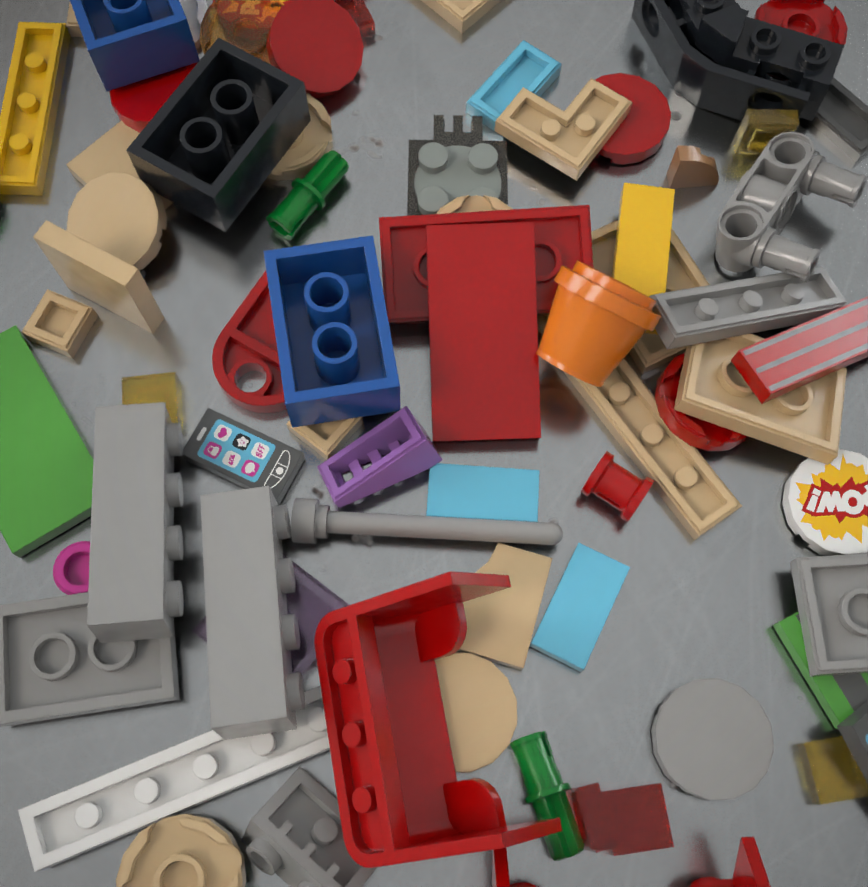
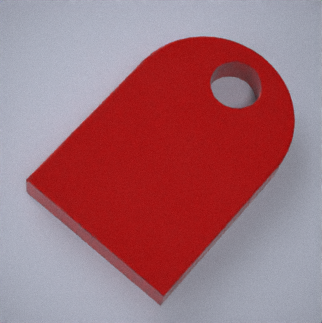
[212,270,286,413]

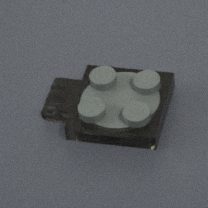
[407,115,508,216]

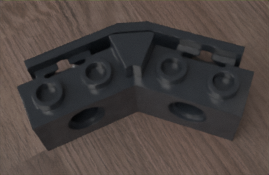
[632,0,844,133]

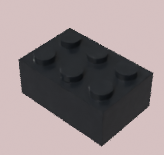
[126,37,311,232]

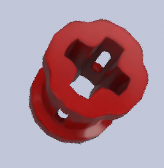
[581,451,654,522]

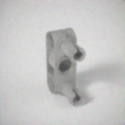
[715,132,868,282]

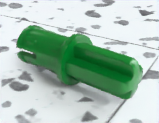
[266,150,349,240]
[510,731,584,861]

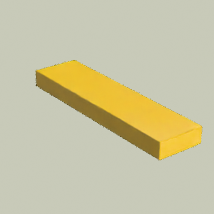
[0,22,71,196]

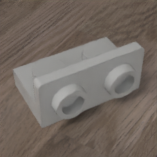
[242,766,377,887]

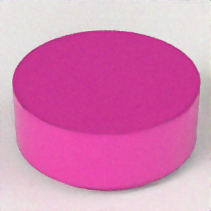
[53,541,90,595]

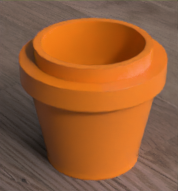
[536,260,661,387]

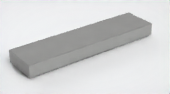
[649,266,848,350]

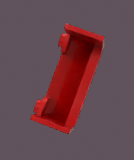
[314,571,562,868]

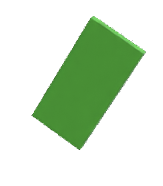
[0,325,94,558]

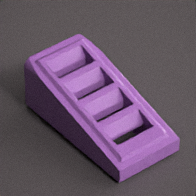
[317,406,443,508]

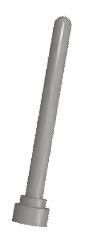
[291,498,563,545]

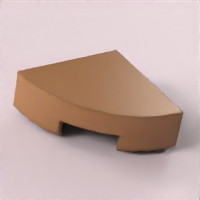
[666,145,719,189]

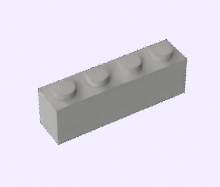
[87,402,184,643]
[200,486,305,740]

